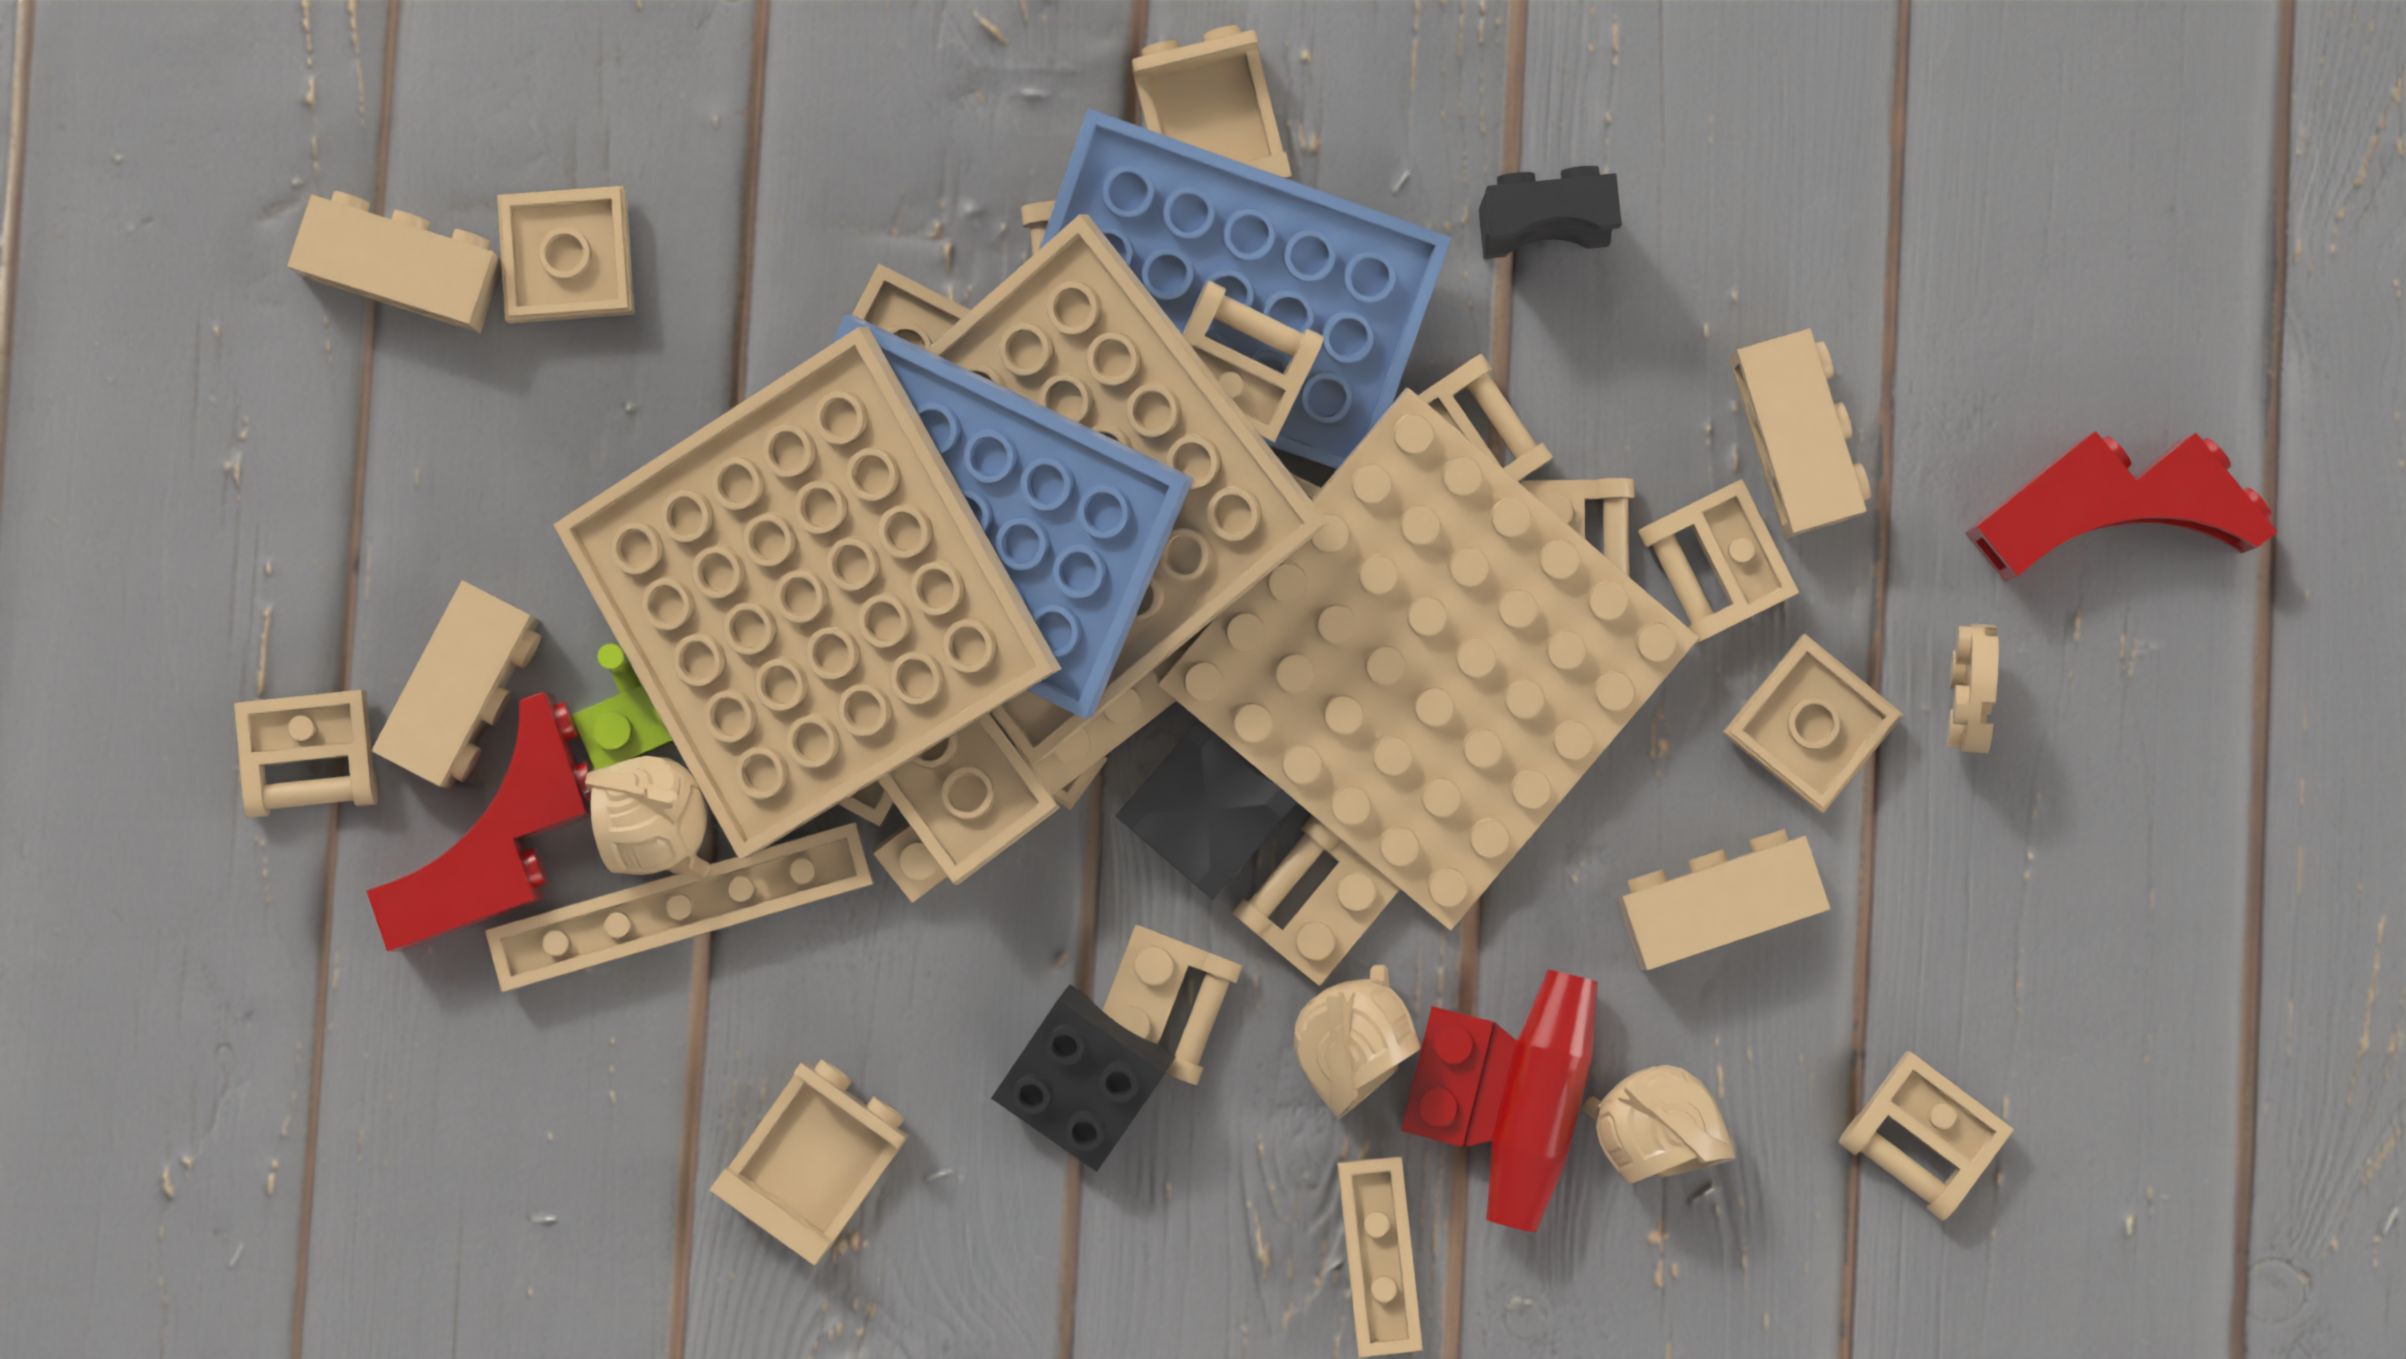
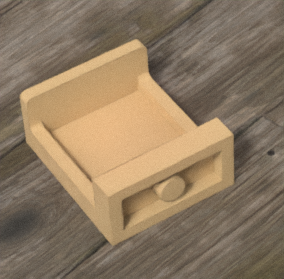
[1132,25,1292,180]
[709,1059,910,1266]

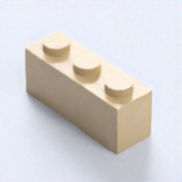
[287,191,502,334]
[1729,328,1871,539]
[371,580,541,789]
[1616,829,1831,970]

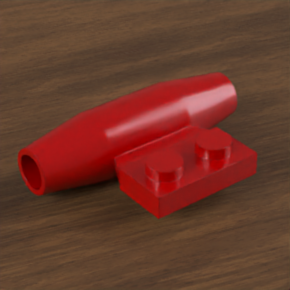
[1401,969,1598,1233]

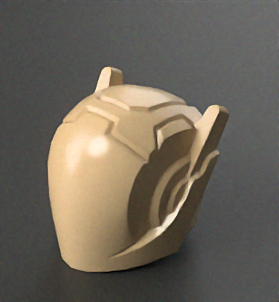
[585,756,711,879]
[1294,965,1421,1120]
[1582,1065,1736,1185]

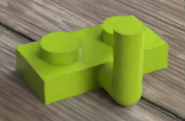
[572,643,674,770]

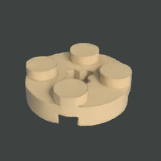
[1947,624,1999,754]

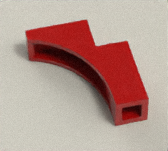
[1965,430,2278,582]
[366,691,592,952]

